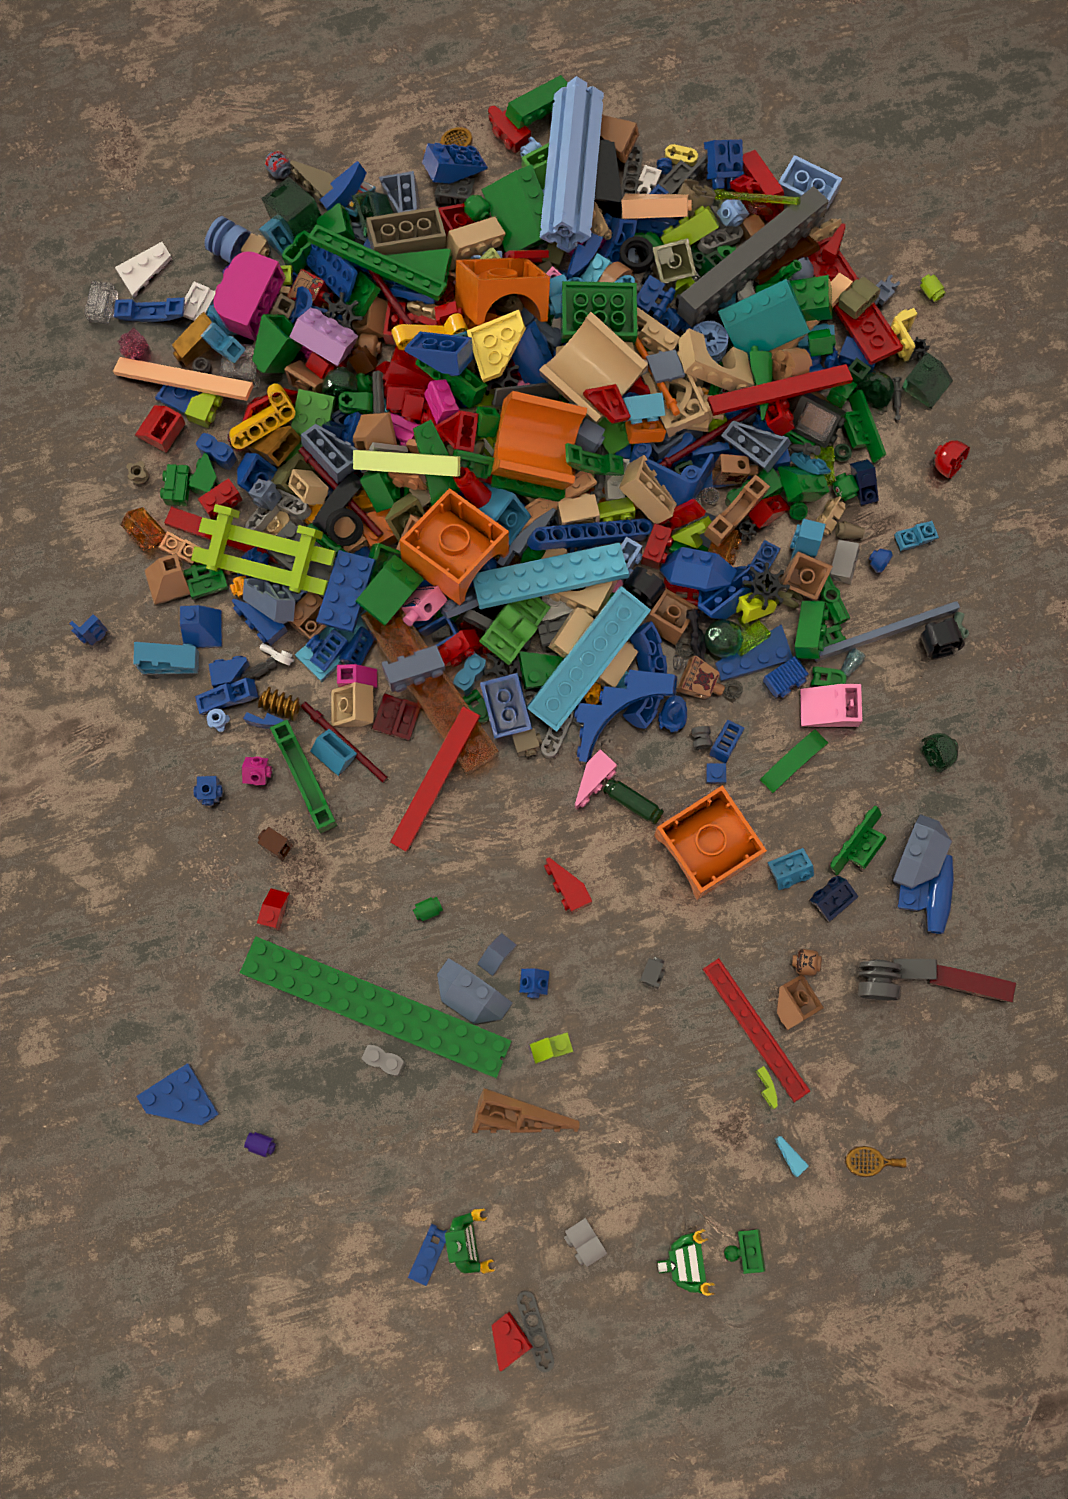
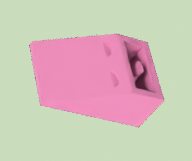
[800,684,862,727]

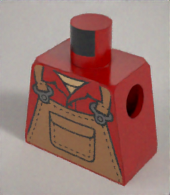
[287,269,334,308]

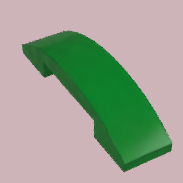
[565,443,624,476]
[760,729,828,794]

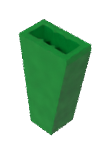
[380,249,453,283]

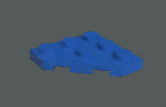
[136,1063,220,1125]

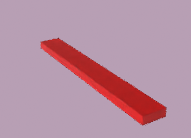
[707,364,853,416]
[164,506,281,566]
[390,706,481,852]
[702,958,811,1103]

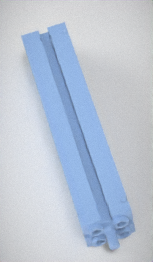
[540,76,604,253]

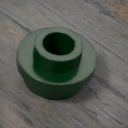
[833,444,852,462]

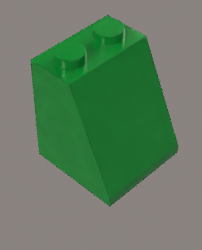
[252,314,303,373]

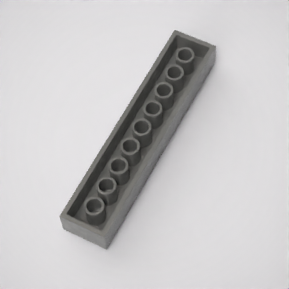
[677,186,829,328]

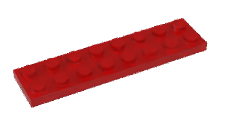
[808,236,903,365]

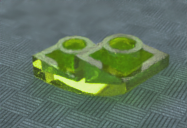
[814,446,835,485]

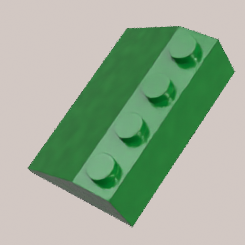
[481,164,547,252]
[561,281,638,345]

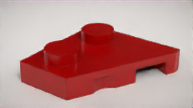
[583,384,631,424]
[492,1312,533,1372]

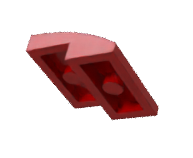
[502,249,549,262]

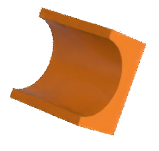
[455,258,550,325]
[491,391,587,490]
[399,488,509,605]
[654,785,767,900]

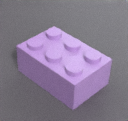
[290,308,358,366]

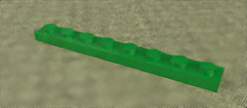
[308,224,447,301]

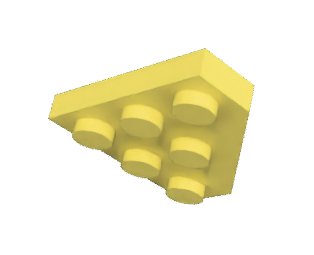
[467,310,526,383]

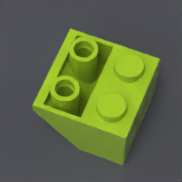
[597,497,636,532]

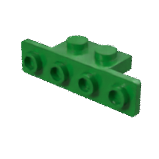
[844,389,886,463]
[491,475,566,502]
[830,805,887,875]

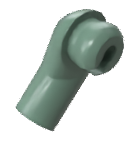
[954,612,969,639]

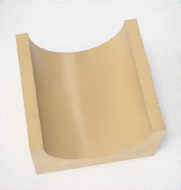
[539,312,648,424]

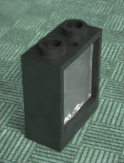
[791,393,846,449]

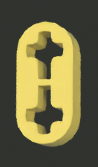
[665,144,698,167]

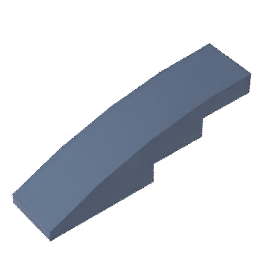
[497,508,558,567]

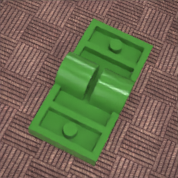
[284,389,336,462]
[479,597,551,665]

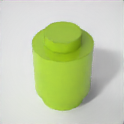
[920,274,946,302]

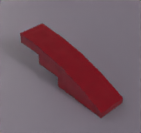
[930,965,1016,1003]

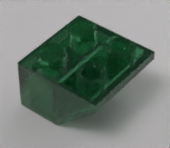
[352,191,393,238]

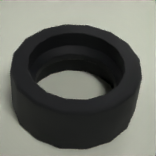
[619,236,654,274]
[326,508,363,546]

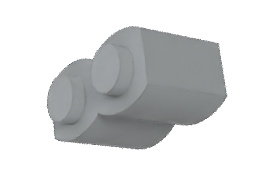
[362,1045,406,1076]
[564,1218,607,1267]

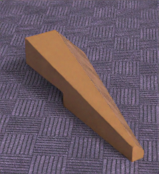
[472,1088,579,1133]

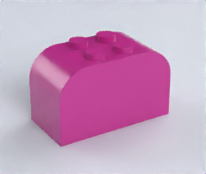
[214,251,286,341]

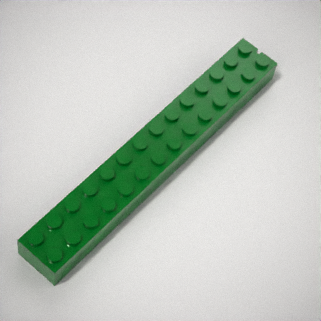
[240,936,512,1079]

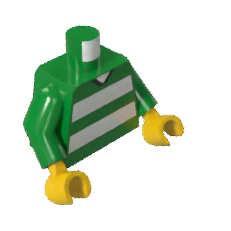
[445,1209,495,1274]
[657,1229,715,1296]

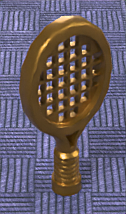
[423,127,472,154]
[845,1146,906,1177]

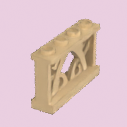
[641,352,711,437]

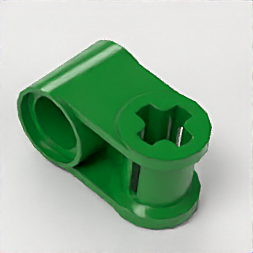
[338,391,373,415]

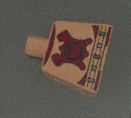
[712,454,758,485]
[676,656,725,699]

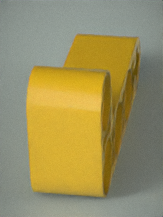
[391,313,468,350]
[229,384,295,449]

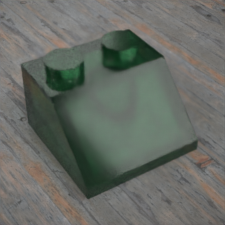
[902,352,953,409]

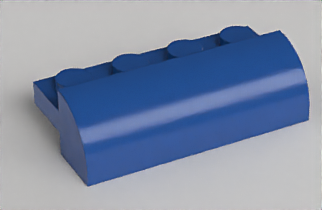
[511,321,553,384]

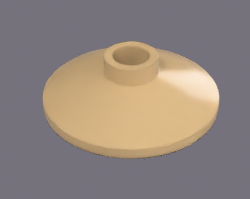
[263,511,290,536]

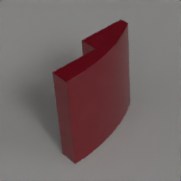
[371,693,421,741]

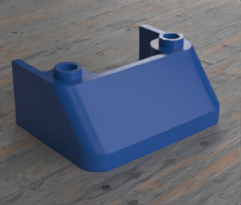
[629,443,715,506]

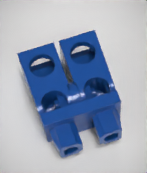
[704,140,744,189]

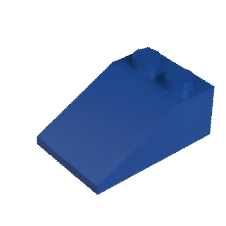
[405,331,474,376]

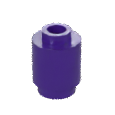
[244,1132,276,1158]

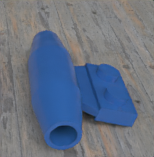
[898,855,954,934]

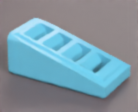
[775,1136,808,1177]

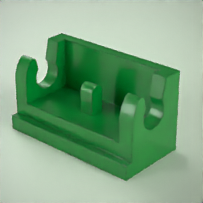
[452,450,494,479]

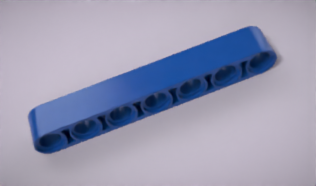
[527,519,653,550]

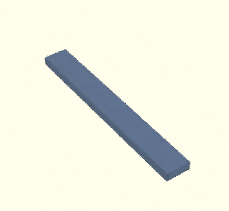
[815,601,960,662]

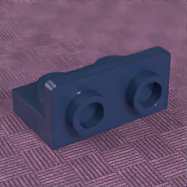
[810,876,859,922]

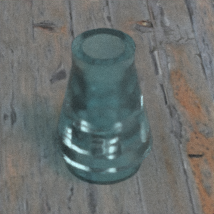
[840,648,866,677]

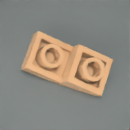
[158,531,201,565]

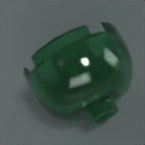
[322,367,359,400]
[856,371,895,408]
[704,619,743,658]
[921,733,958,772]

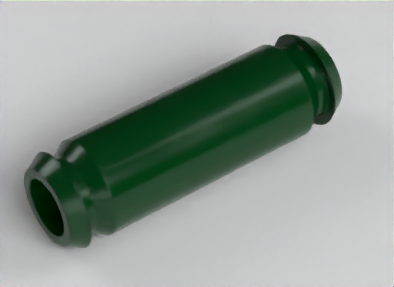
[603,778,664,824]

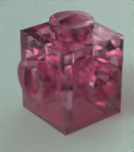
[117,328,150,360]

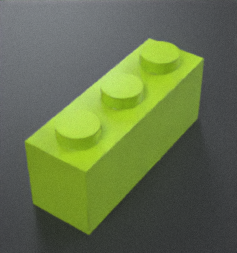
[661,206,719,245]

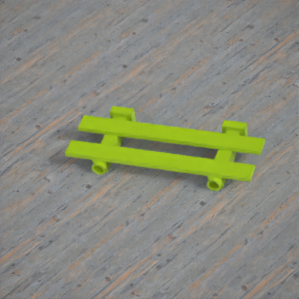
[191,504,336,596]

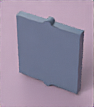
[646,349,685,384]

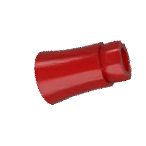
[453,467,492,508]

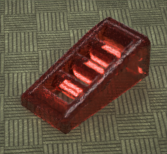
[741,195,773,215]

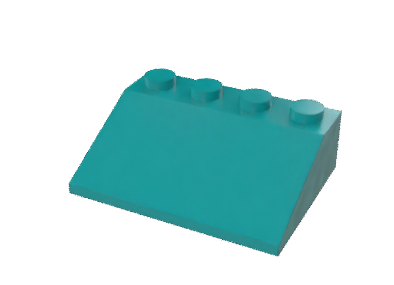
[718,279,810,360]

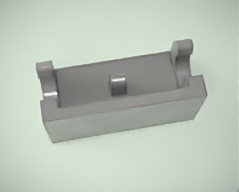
[830,540,860,585]

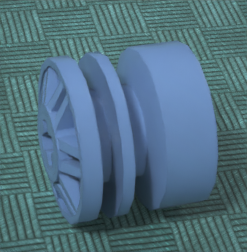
[204,216,251,263]
[693,321,728,364]

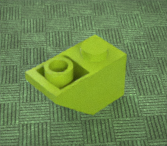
[185,393,223,428]

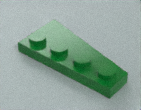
[413,419,461,506]
[518,651,565,690]

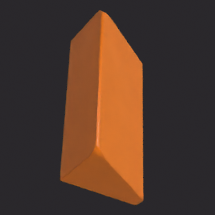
[625,419,666,444]

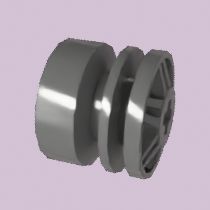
[858,960,902,1000]

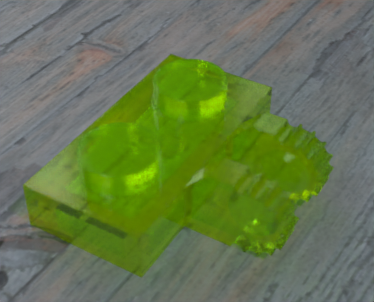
[729,616,771,657]

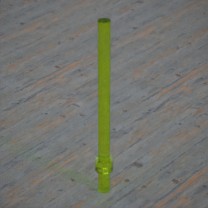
[713,189,801,205]

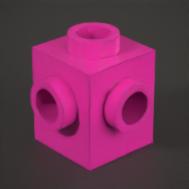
[242,756,272,785]

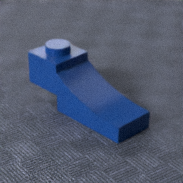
[195,678,258,715]

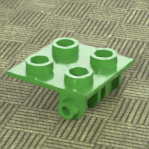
[597,417,630,454]

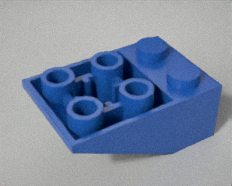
[422,143,488,184]

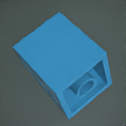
[478,482,531,545]

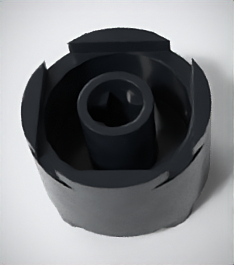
[622,567,666,609]
[920,618,965,659]

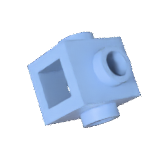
[717,199,749,227]

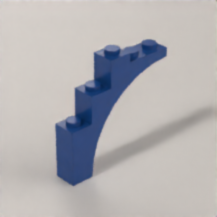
[575,670,678,763]

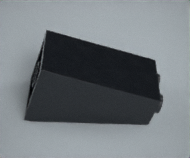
[594,139,622,218]

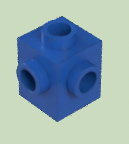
[194,776,223,806]
[519,968,549,998]

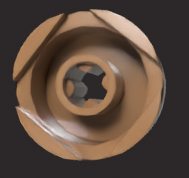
[772,347,812,381]

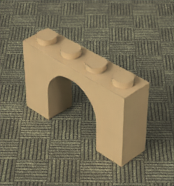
[678,328,754,392]
[542,548,618,617]
[548,607,638,687]

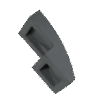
[894,959,937,980]

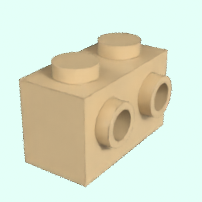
[639,318,681,354]
[288,469,329,506]

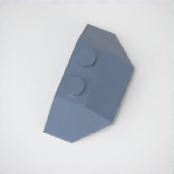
[893,814,952,889]
[437,958,513,1024]

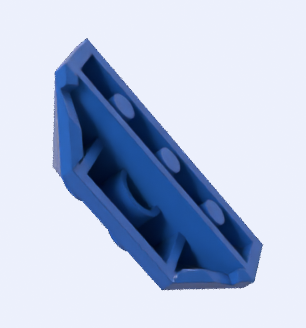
[660,547,737,591]
[698,563,763,619]

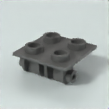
[434,177,475,205]

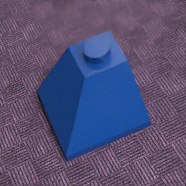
[237,453,278,493]
[180,605,222,648]

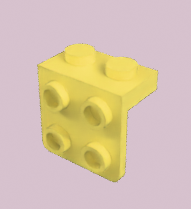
[890,308,917,362]

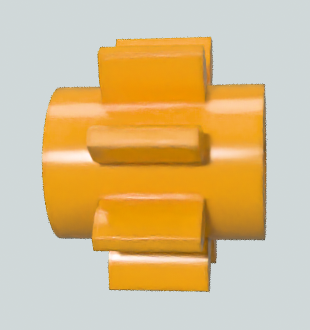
[230,576,247,599]
[583,683,604,705]

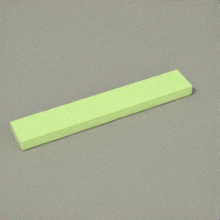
[353,450,460,477]

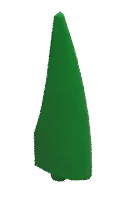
[749,346,773,421]

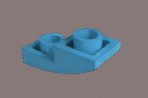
[790,452,831,475]
[894,521,939,551]

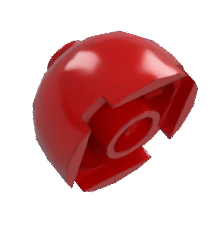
[934,440,970,478]

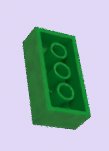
[756,275,832,321]

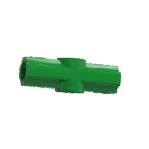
[820,575,850,625]

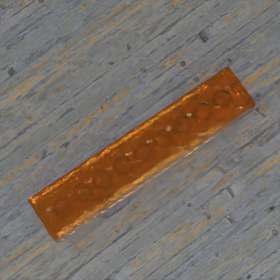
[361,608,499,776]

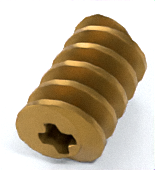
[258,687,301,721]

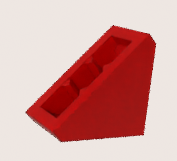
[435,411,479,452]

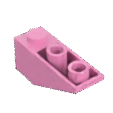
[575,749,617,809]

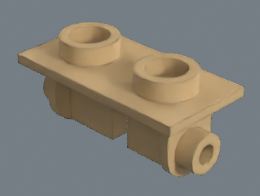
[590,202,612,240]
[809,218,842,242]
[407,301,437,320]
[816,497,846,536]

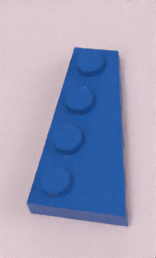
[715,624,793,682]

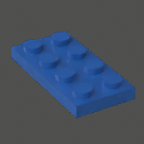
[316,550,376,633]

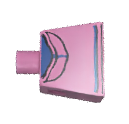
[402,586,448,626]

